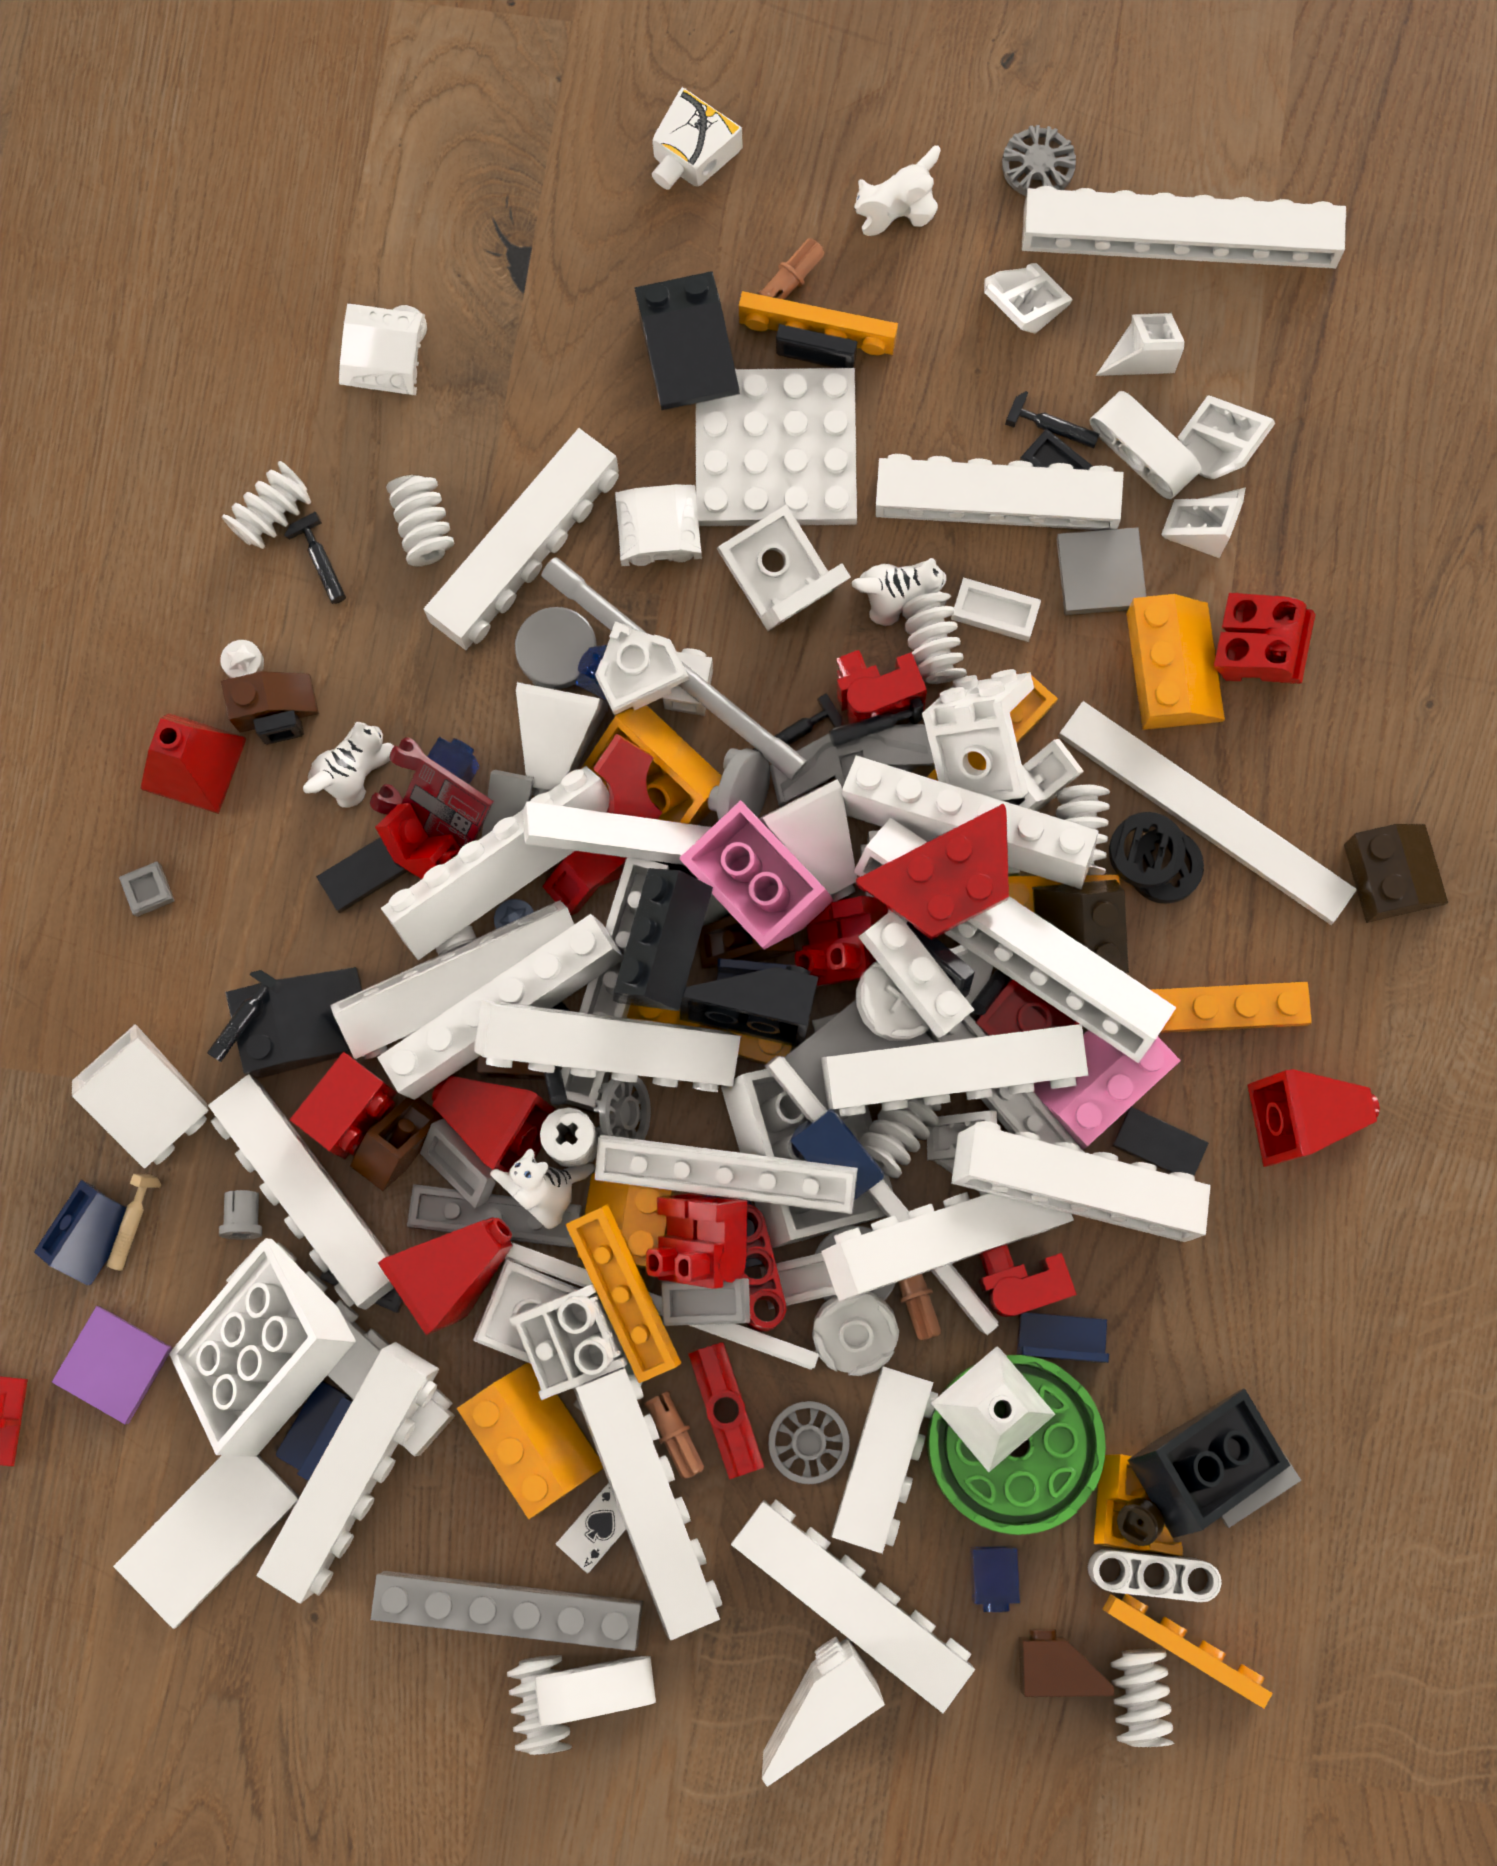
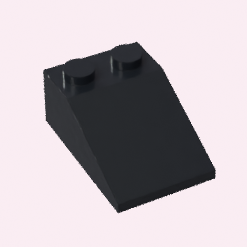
[634,271,740,410]
[680,965,818,1047]
[225,967,363,1079]
[1128,1389,1291,1538]

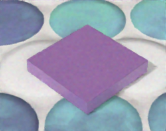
[52,1306,173,1424]

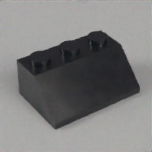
[613,868,713,1011]

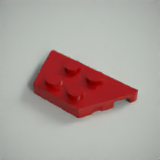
[856,803,1009,939]

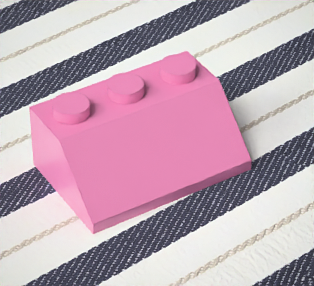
[679,800,834,950]
[1033,1030,1181,1150]

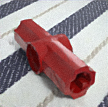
[688,1342,765,1479]

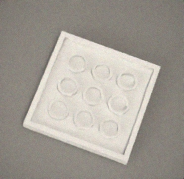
[696,368,857,526]

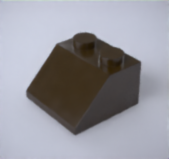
[1344,824,1448,923]
[1032,879,1129,973]

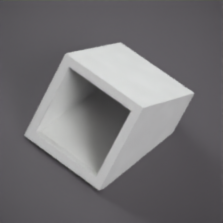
[72,1024,209,1169]

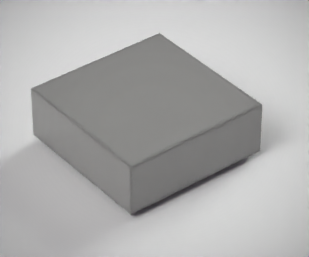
[119,861,175,917]

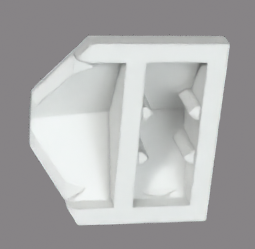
[984,263,1073,334]
[1178,395,1275,479]

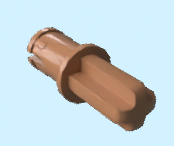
[757,238,824,300]
[898,1274,941,1341]
[644,1391,704,1479]

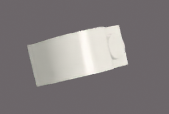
[1002,739,1084,811]

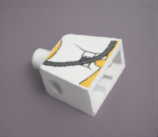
[652,87,743,190]

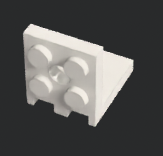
[717,504,851,631]
[922,669,1034,801]

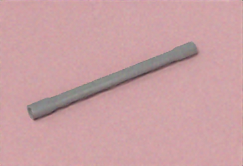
[541,557,808,781]

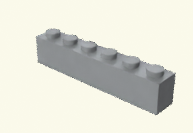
[370,1571,643,1651]

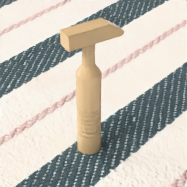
[106,1174,161,1271]

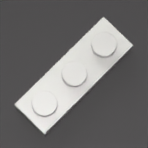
[859,911,974,1039]

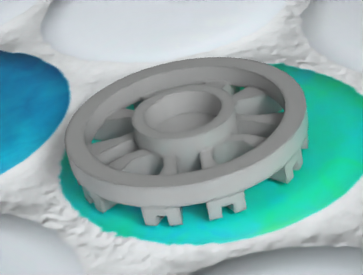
[1002,125,1076,196]
[594,1075,651,1140]
[768,1401,850,1484]

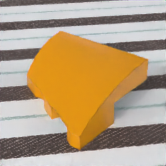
[1094,1454,1183,1556]

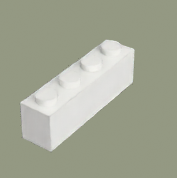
[831,1366,938,1554]

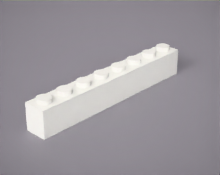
[1022,186,1346,269]
[854,818,1176,1063]

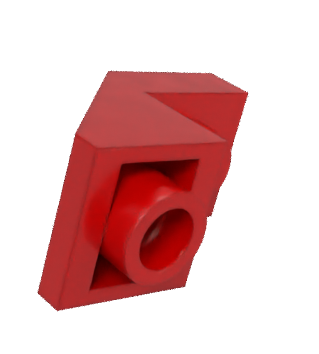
[375,803,460,879]
[542,851,627,915]

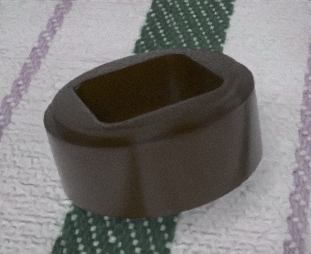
[1117,1498,1164,1546]

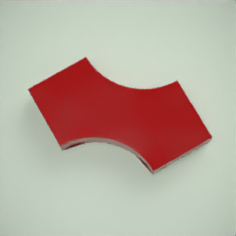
[594,734,663,820]

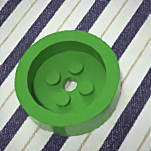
[926,1355,1106,1535]

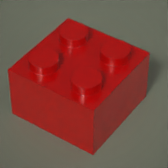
[290,1051,397,1159]

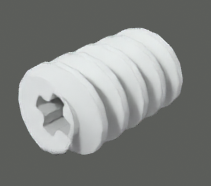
[222,461,311,549]
[386,475,455,567]
[902,593,967,684]
[1056,785,1110,875]
[859,1097,941,1178]
[540,1107,598,1168]
[1110,1649,1174,1747]
[507,1655,572,1755]

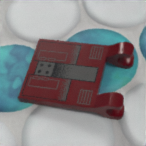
[370,737,494,849]

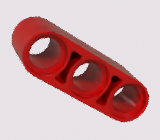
[739,1204,786,1332]

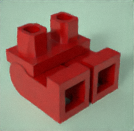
[1214,593,1316,684]
[836,650,927,724]
[795,896,888,988]
[646,1193,747,1289]
[978,1244,1077,1317]

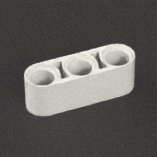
[1090,391,1201,499]
[1088,1548,1222,1602]
[535,1656,656,1725]

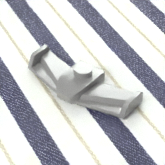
[770,723,935,807]

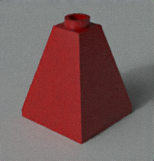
[140,713,246,814]
[1247,1069,1380,1167]
[432,1076,556,1172]
[378,1217,513,1335]

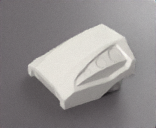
[339,303,425,395]
[615,485,702,566]
[509,1283,628,1400]

